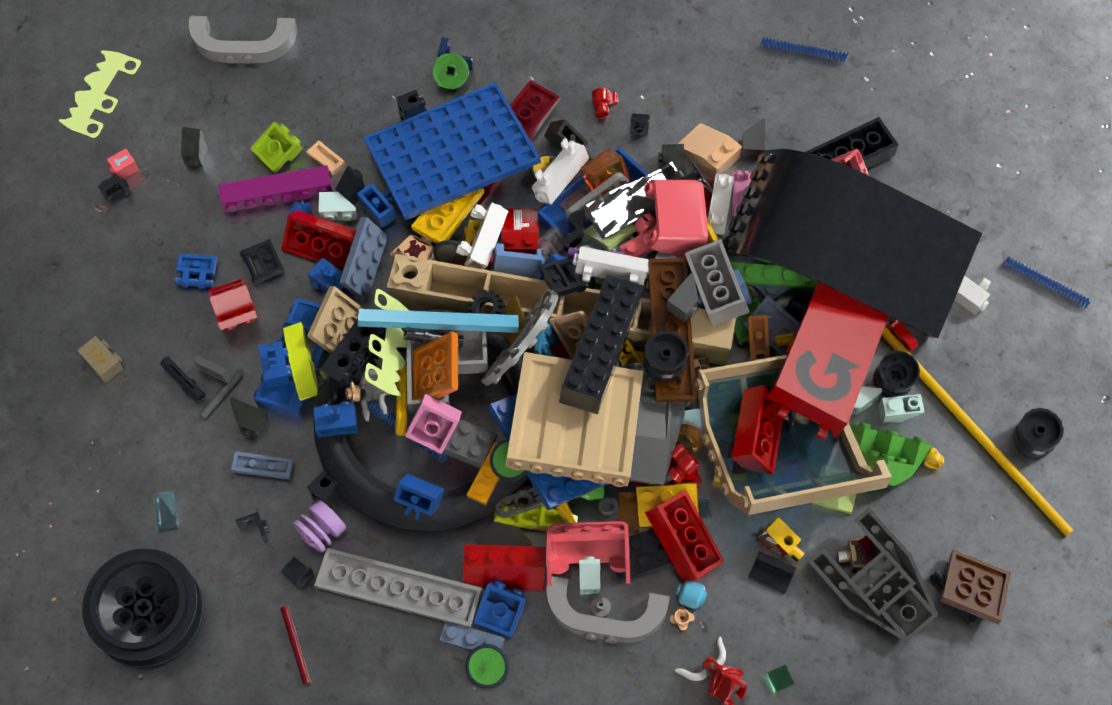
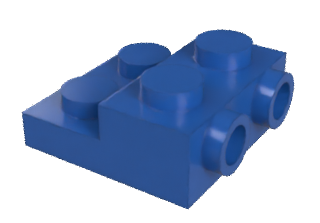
[474,581,528,637]

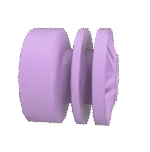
[292,499,346,553]

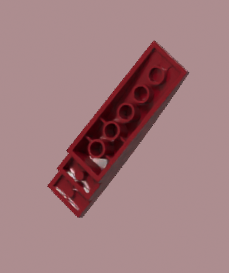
[474,80,560,208]

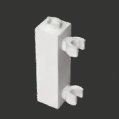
[532,138,589,204]
[708,174,734,241]
[456,203,508,270]
[573,246,648,286]
[955,276,991,315]

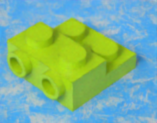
[250,122,303,173]

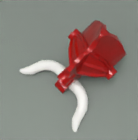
[675,637,748,705]

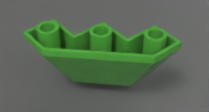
[850,422,932,486]

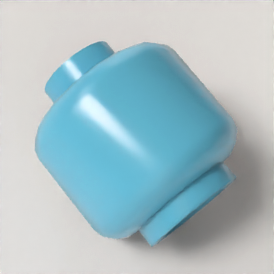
[676,580,708,609]

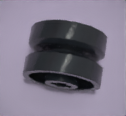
[643,331,689,382]
[1013,408,1064,458]

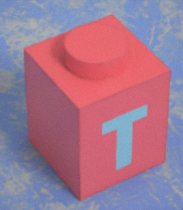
[107,149,139,179]

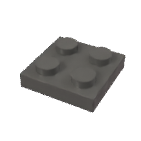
[444,419,498,469]

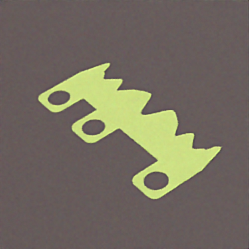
[59,50,141,138]
[365,289,409,397]

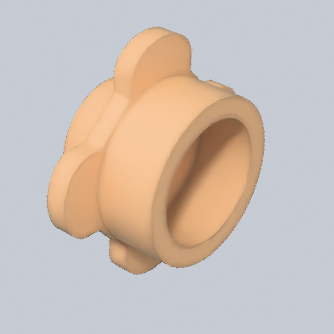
[345,382,360,403]
[670,606,694,631]

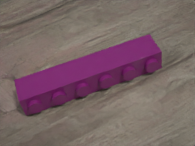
[218,165,333,212]

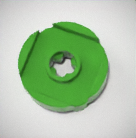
[433,53,469,89]

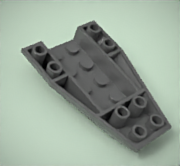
[618,363,685,486]

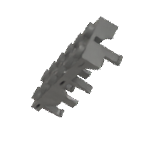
[583,162,685,240]

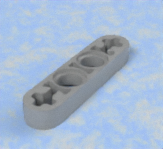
[565,173,629,220]

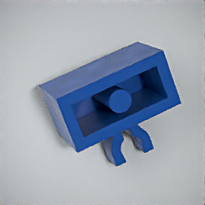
[357,183,396,229]
[308,258,349,296]
[259,341,292,388]
[314,402,358,438]
[393,474,444,520]

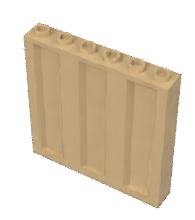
[505,352,643,487]

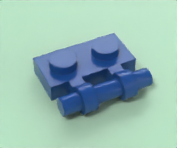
[174,253,218,289]

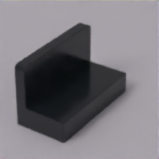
[748,551,796,594]

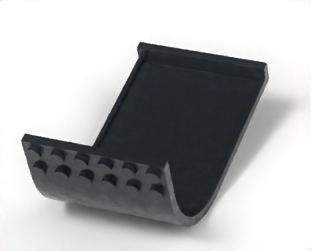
[722,149,982,338]

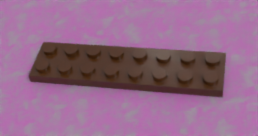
[648,258,696,402]

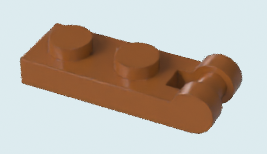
[748,315,770,361]

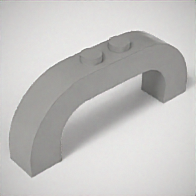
[189,16,297,64]
[547,577,670,644]

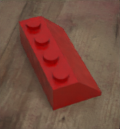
[281,210,357,271]
[732,385,783,475]
[645,490,724,584]
[463,544,546,591]

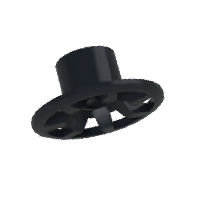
[682,159,713,193]

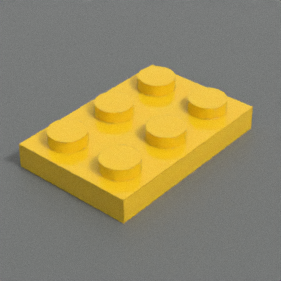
[636,483,699,527]

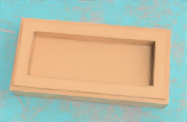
[306,140,345,176]

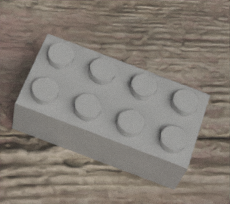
[685,239,749,326]

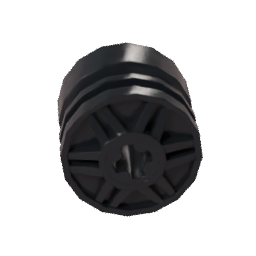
[873,350,920,398]

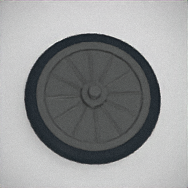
[433,240,467,264]

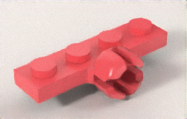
[619,214,657,258]

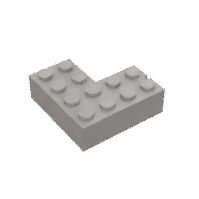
[407,329,488,413]

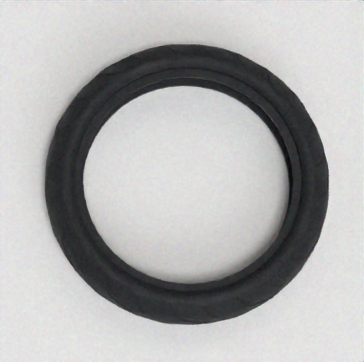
[313,309,528,531]

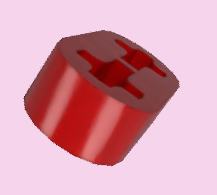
[886,319,918,352]

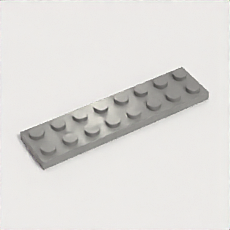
[314,548,482,628]

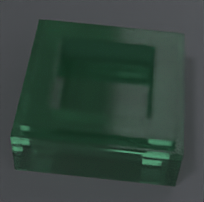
[766,665,795,693]

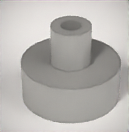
[590,597,611,618]

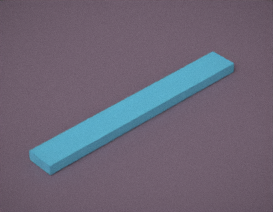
[358,309,519,333]

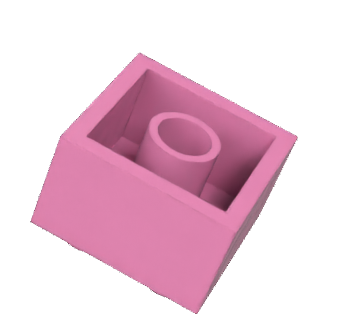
[405,394,462,454]

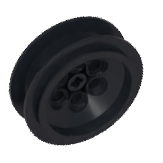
[82,548,203,667]

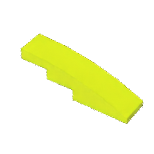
[283,322,318,401]
[493,503,578,532]

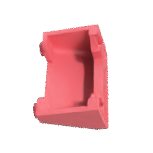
[644,180,708,259]

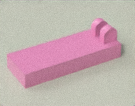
[731,170,751,219]

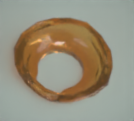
[676,424,703,453]

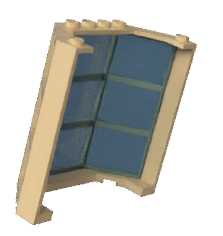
[695,355,892,515]

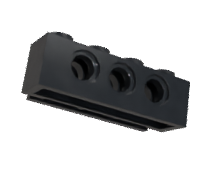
[319,308,386,389]

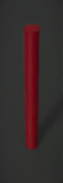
[280,606,311,685]

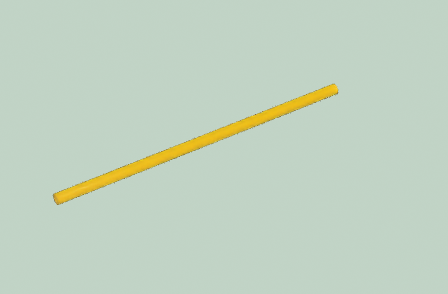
[881,327,1073,537]

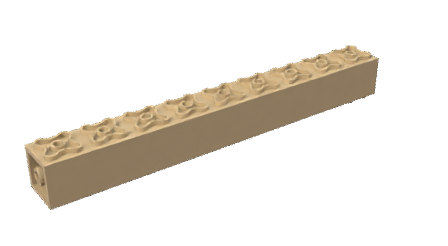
[387,254,736,366]

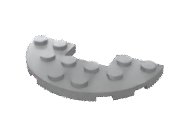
[481,289,558,386]

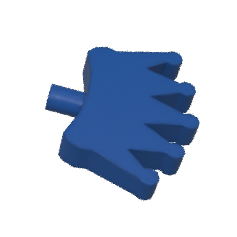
[289,200,313,215]

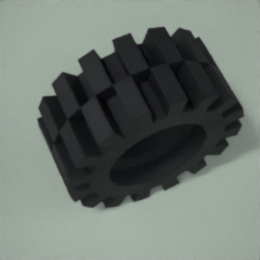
[468,290,506,315]

